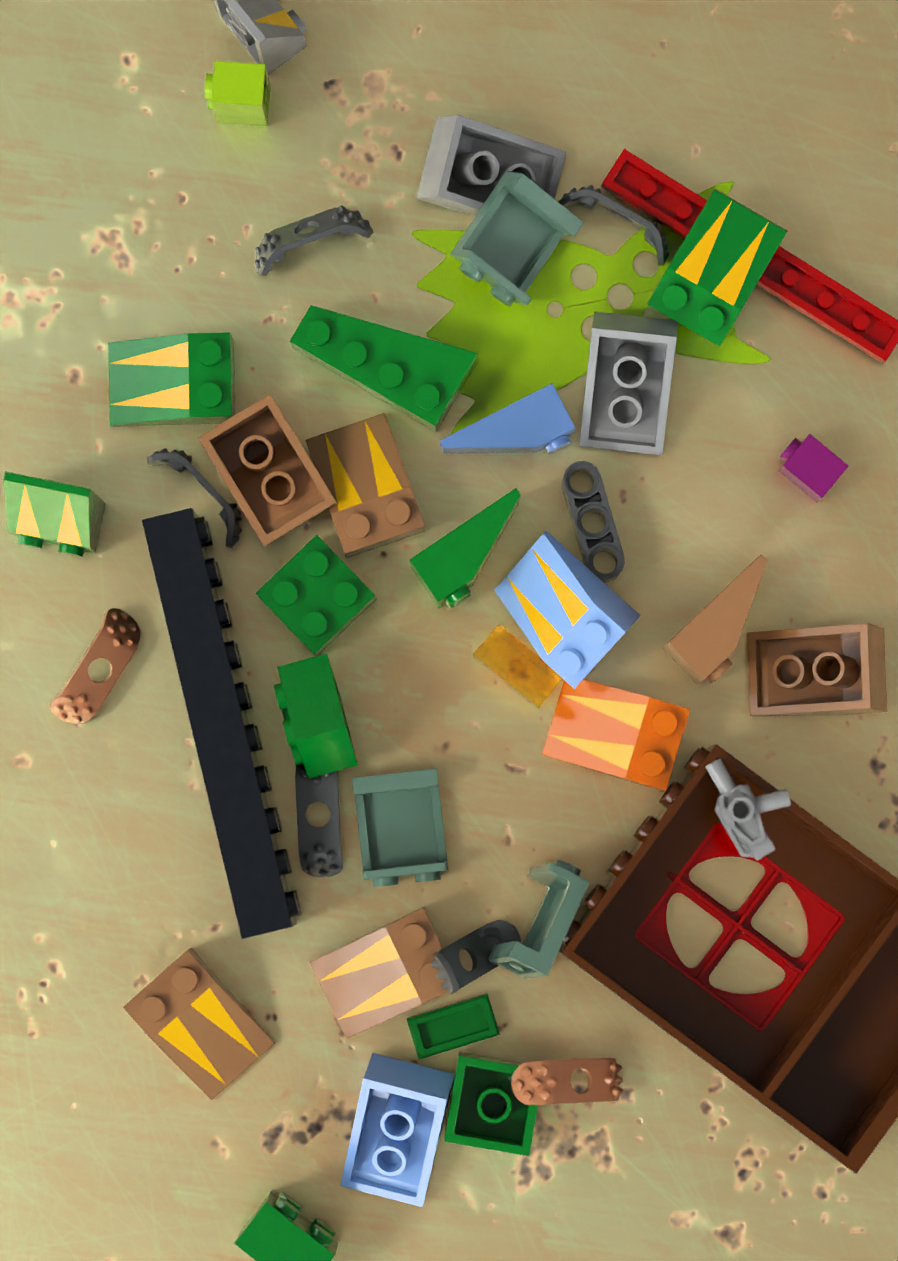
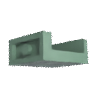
[450,171,584,306]
[352,768,448,887]
[488,860,590,979]

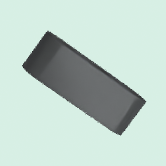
[562,461,625,583]

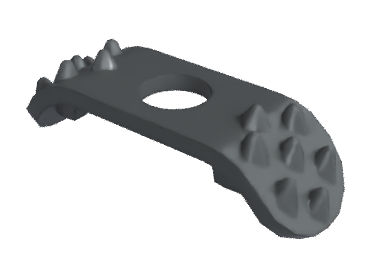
[558,185,669,266]
[255,205,374,276]
[147,448,242,548]
[295,764,343,877]
[432,920,521,994]

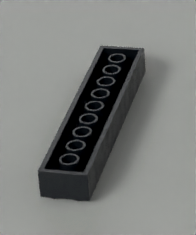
[142,508,302,939]

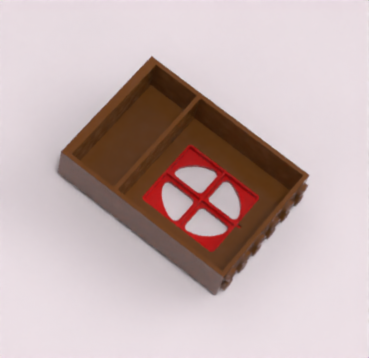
[559,744,898,1174]

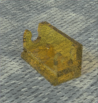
[472,624,563,710]

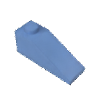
[440,383,575,454]

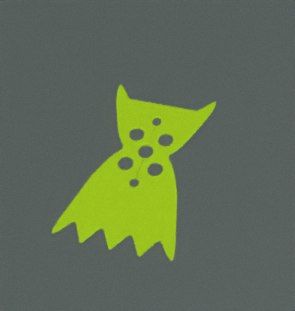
[411,181,771,434]

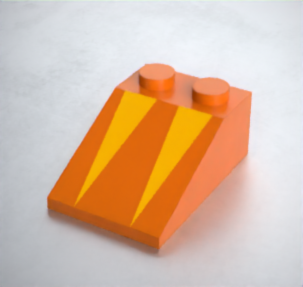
[542,679,690,792]

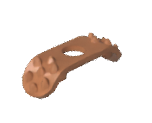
[50,608,140,724]
[512,1058,624,1105]

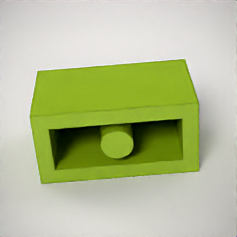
[205,61,270,126]

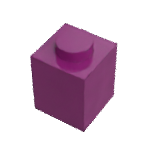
[779,434,849,503]

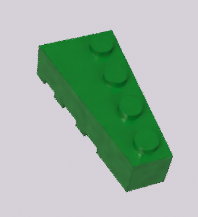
[289,305,479,432]

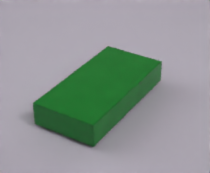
[407,993,500,1060]

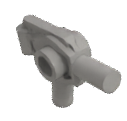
[705,758,791,861]

